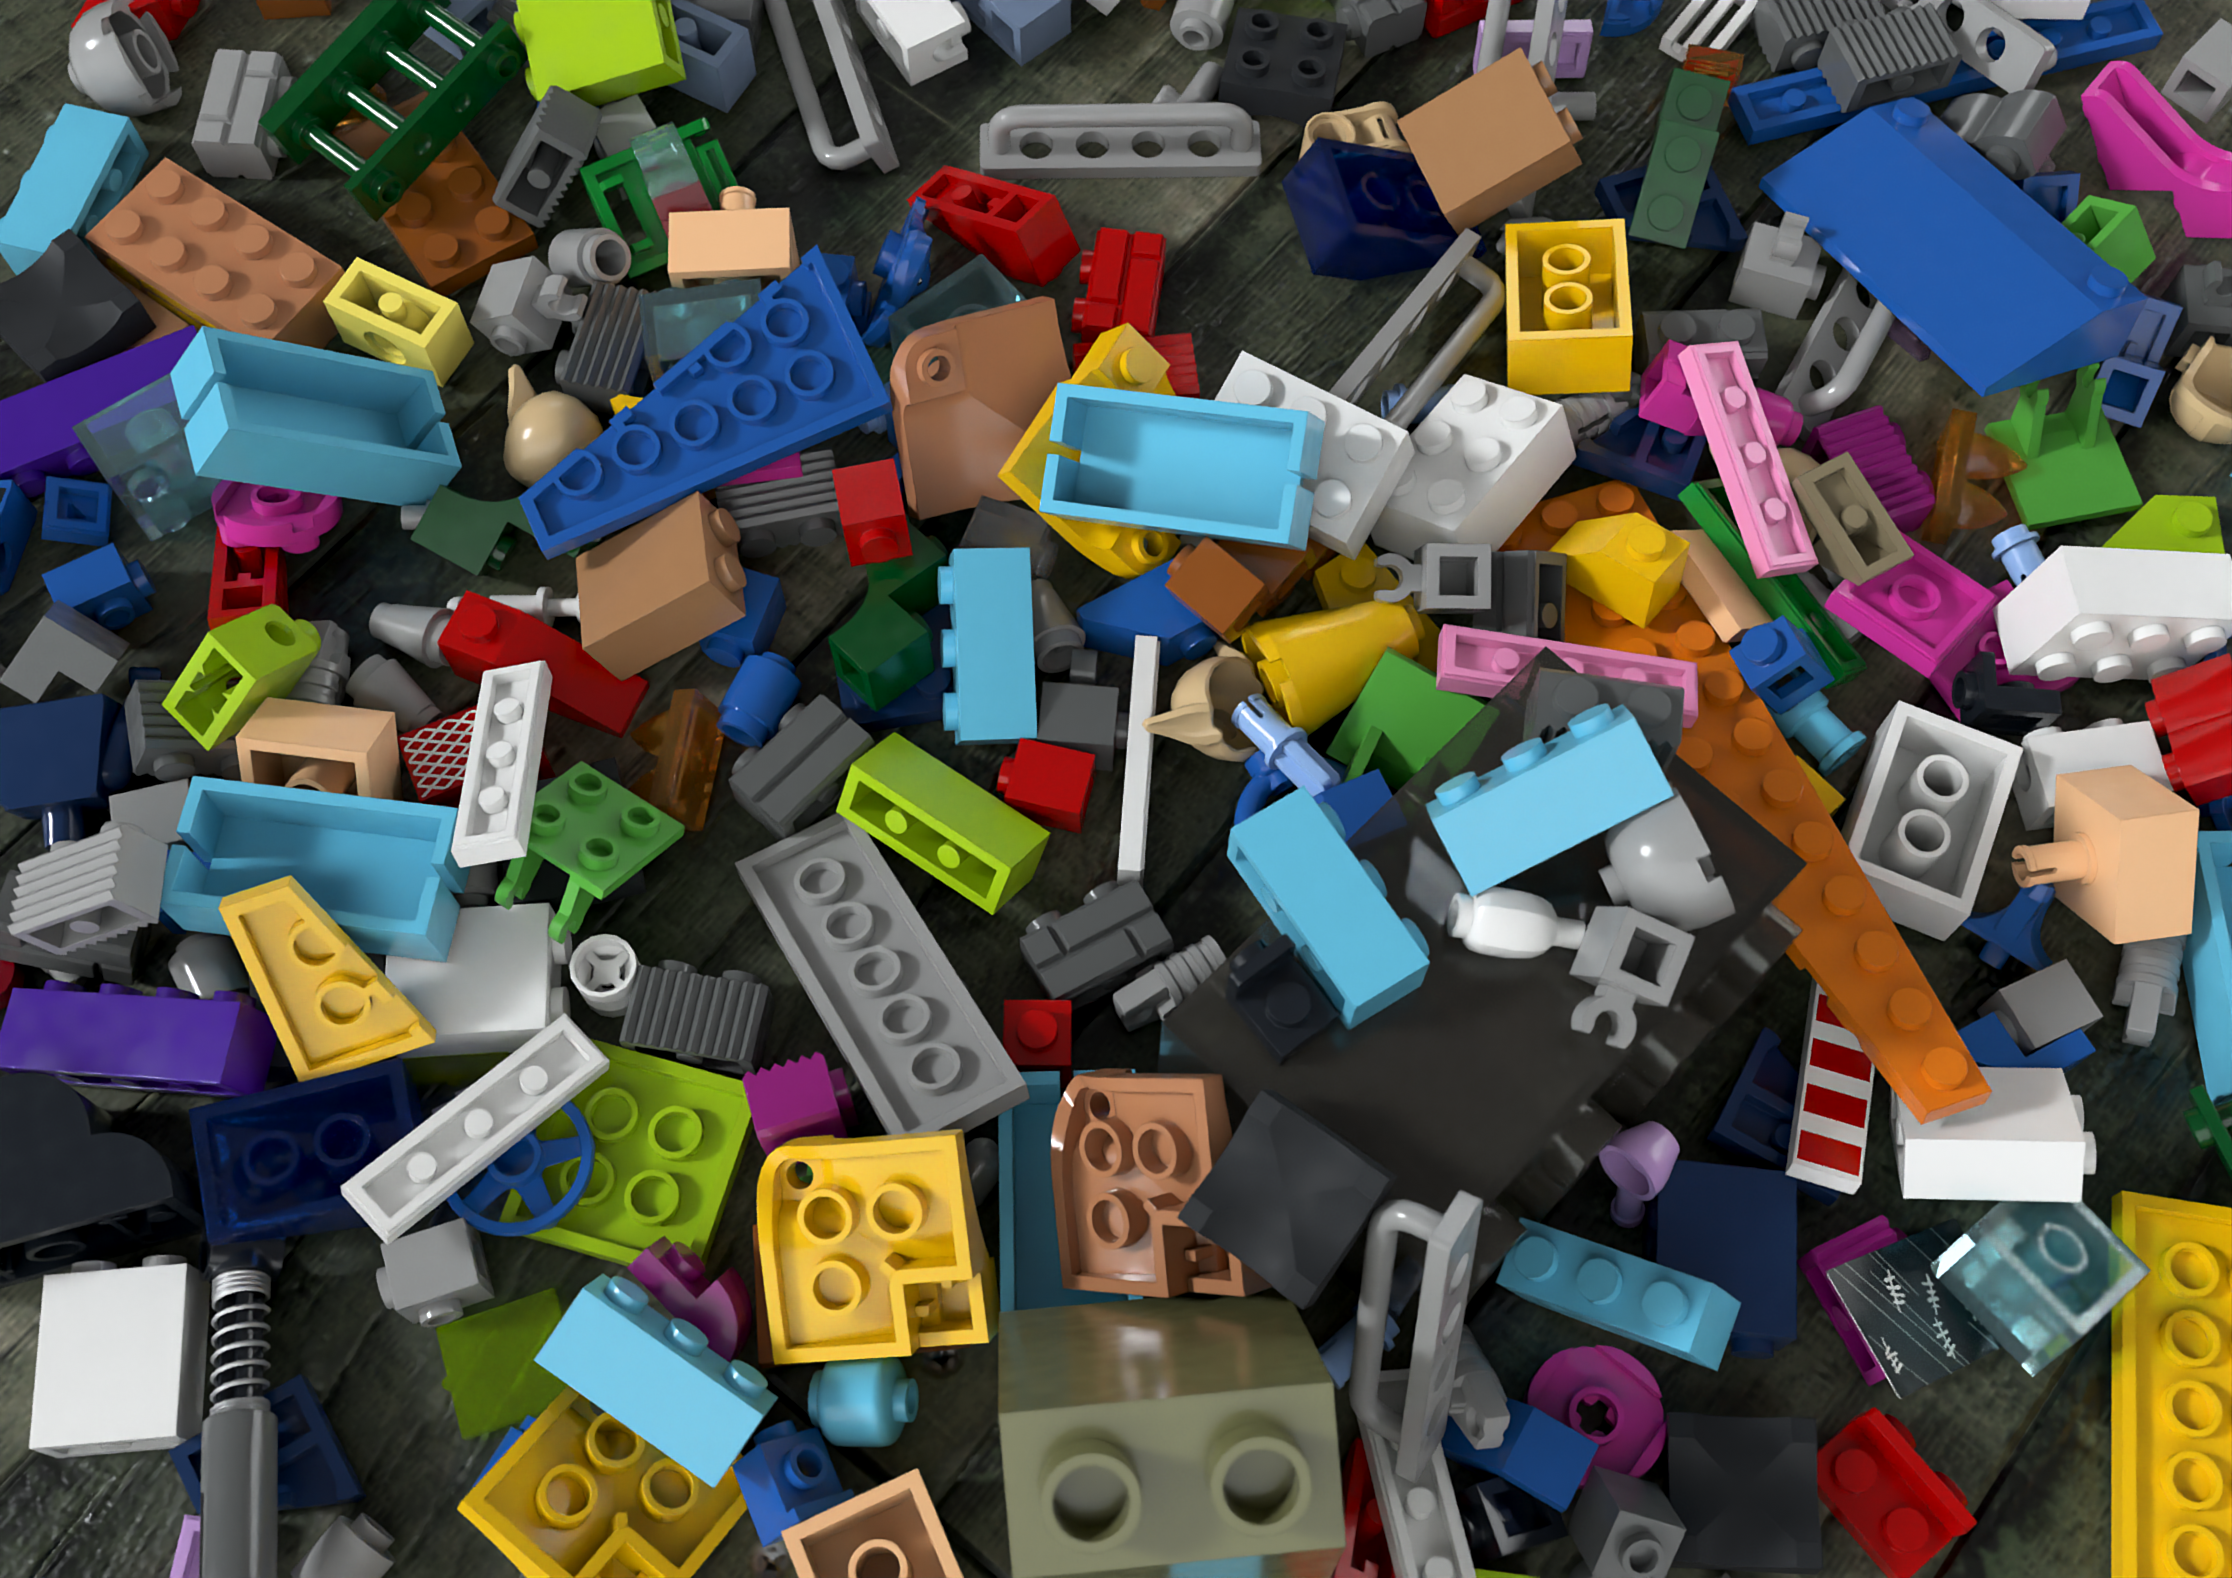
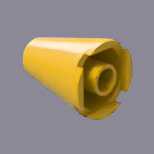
[1242,601,1425,736]

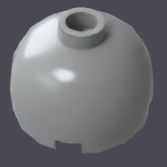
[68,0,182,117]
[1598,780,1736,932]

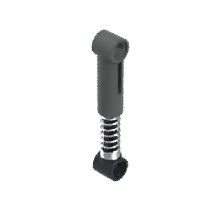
[198,1210,286,1578]

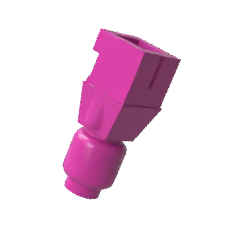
[1638,339,1803,447]

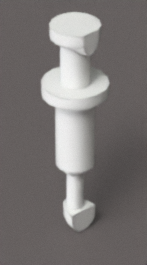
[447,587,580,627]

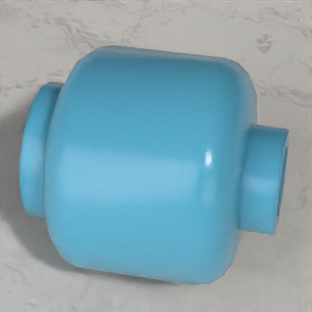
[808,1357,919,1447]

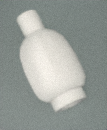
[1447,886,1586,959]

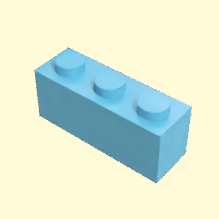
[0,103,150,276]
[938,547,1037,746]
[1425,704,1674,897]
[1227,786,1430,1030]
[1496,1217,1741,1371]
[534,1273,778,1488]

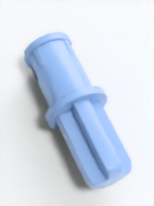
[1231,693,1341,797]

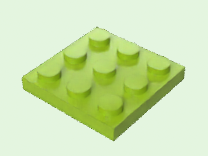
[499,1038,754,1266]

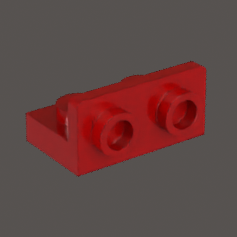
[1817,1407,1977,1578]

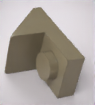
[1790,451,1914,586]

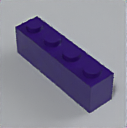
[0,325,198,498]
[0,980,278,1100]

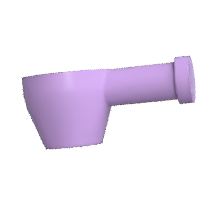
[1599,1121,1680,1228]

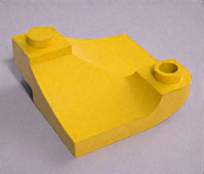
[997,323,1182,580]
[757,1129,1000,1365]
[457,1385,748,1578]

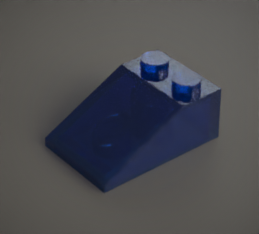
[1282,137,1487,281]
[189,1057,439,1246]

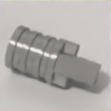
[1554,371,1641,450]
[285,620,351,706]
[1113,935,1232,1032]
[2112,935,2187,1047]
[1448,1323,1510,1450]

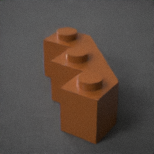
[1165,536,1337,644]

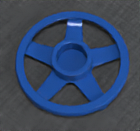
[446,1101,596,1237]

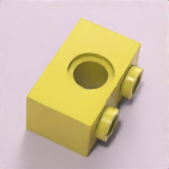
[323,257,475,388]

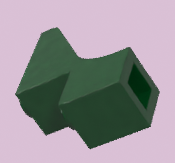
[1628,68,1731,250]
[410,484,608,576]
[828,512,950,712]

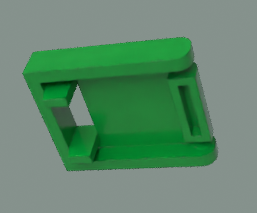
[578,117,738,282]

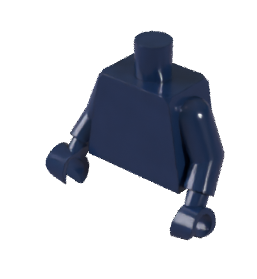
[0,667,162,850]

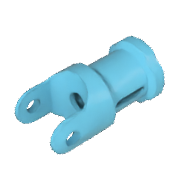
[1762,669,1867,777]

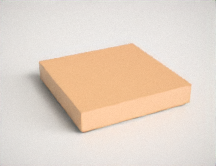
[1670,529,1773,643]

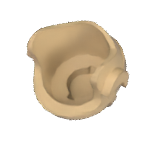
[2169,335,2232,444]

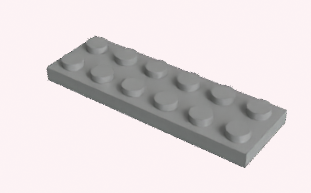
[735,813,1030,1135]

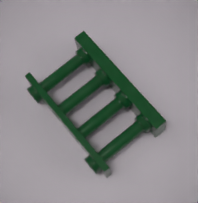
[258,0,528,222]

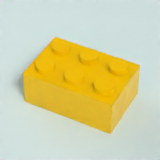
[1505,218,1633,396]

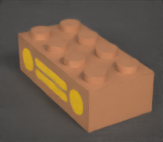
[84,157,345,349]

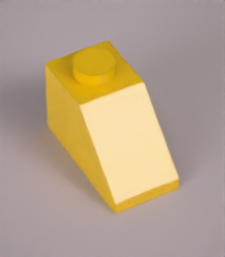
[1548,512,1690,629]

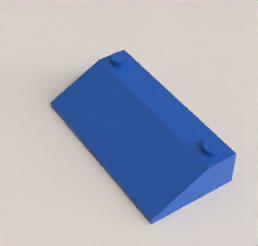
[1759,97,2148,397]

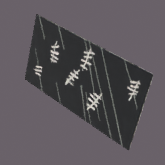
[1826,1218,2025,1398]

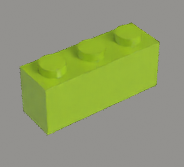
[836,732,1051,915]

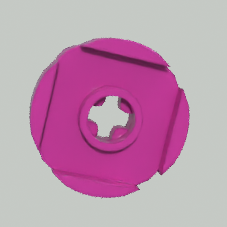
[211,480,343,554]
[1523,1345,1667,1489]

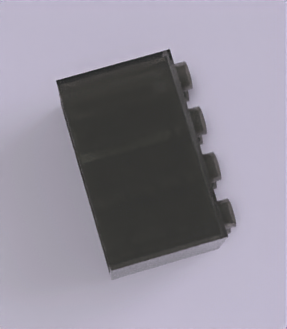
[1157,647,1808,1323]

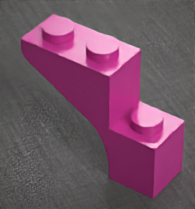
[2081,61,2232,238]

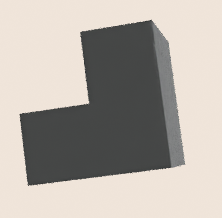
[0,600,130,703]

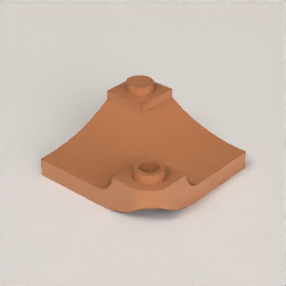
[890,296,1072,520]
[1051,1069,1273,1298]

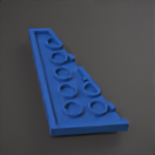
[518,245,893,560]

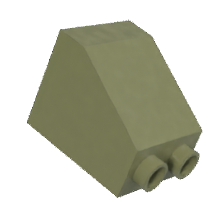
[999,1287,1346,1578]

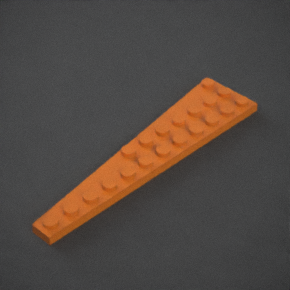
[1498,480,1992,1125]

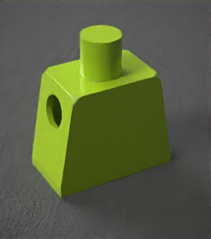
[162,604,321,751]

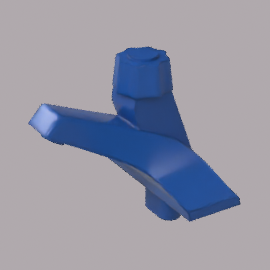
[1961,883,2056,971]

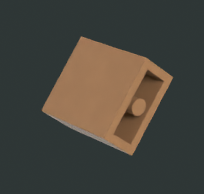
[1397,47,1583,236]
[576,491,747,682]

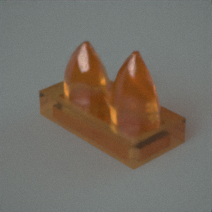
[1921,408,2027,545]
[627,688,724,831]

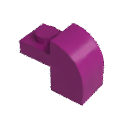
[627,1236,752,1363]

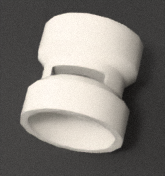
[569,934,641,1018]

